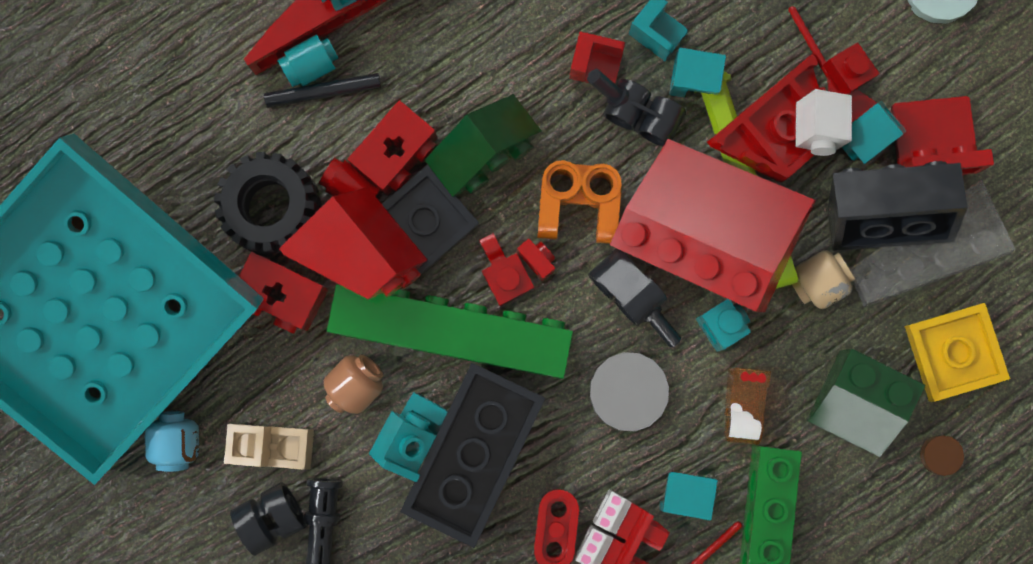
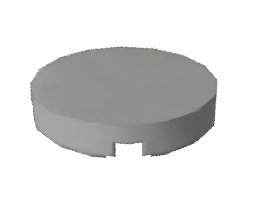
[590,352,669,431]

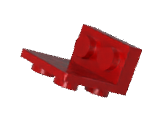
[890,96,994,175]

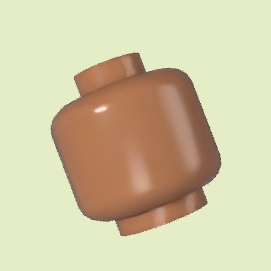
[324,355,383,414]

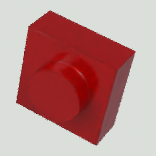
[823,42,880,95]
[517,238,555,282]

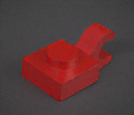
[479,233,535,306]

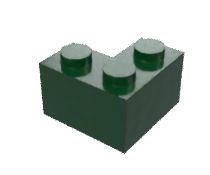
[425,94,542,197]

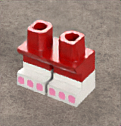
[574,489,670,564]

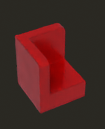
[569,31,625,84]

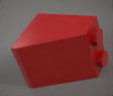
[279,187,428,299]

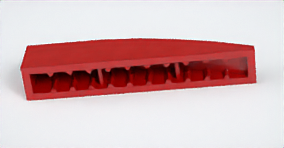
[244,0,387,75]

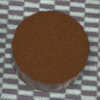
[920,435,964,476]

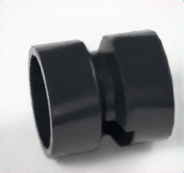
[230,482,307,556]

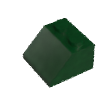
[806,348,925,457]

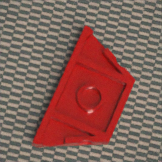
[707,53,826,183]

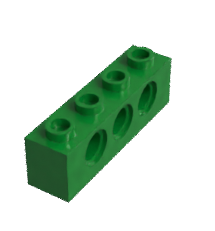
[739,445,802,564]

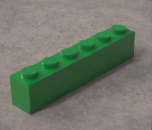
[326,284,573,379]

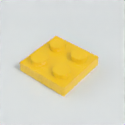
[905,303,1010,402]

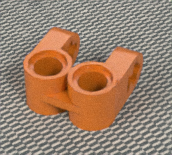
[537,160,622,244]

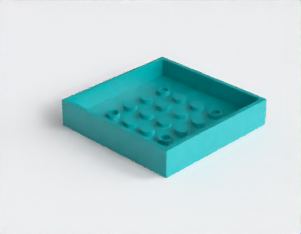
[0,133,264,485]

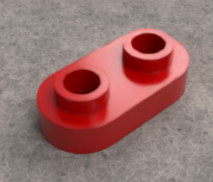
[534,489,579,564]

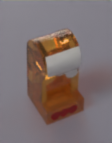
[724,368,771,445]

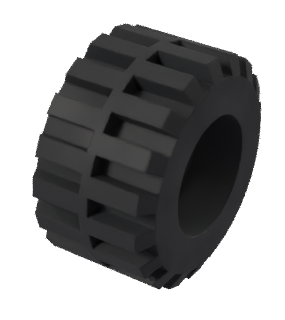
[214,152,322,257]

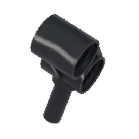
[587,69,686,147]
[588,248,681,347]

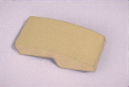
[224,424,314,470]

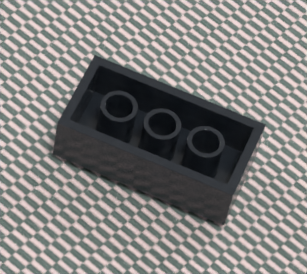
[400,363,545,548]

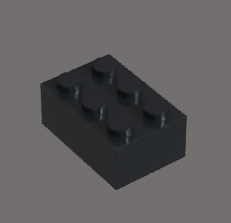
[828,161,968,251]

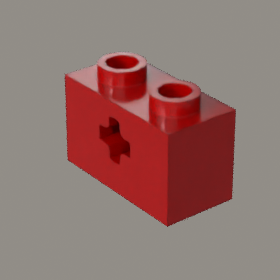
[347,100,438,196]
[239,251,329,334]

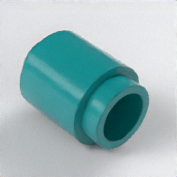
[278,34,339,87]

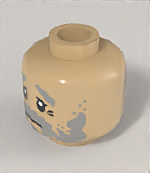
[792,250,856,309]

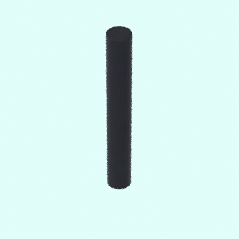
[264,73,381,108]

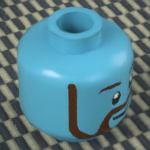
[145,411,199,472]

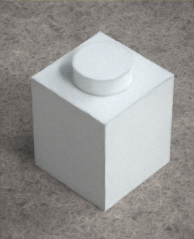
[796,89,852,156]

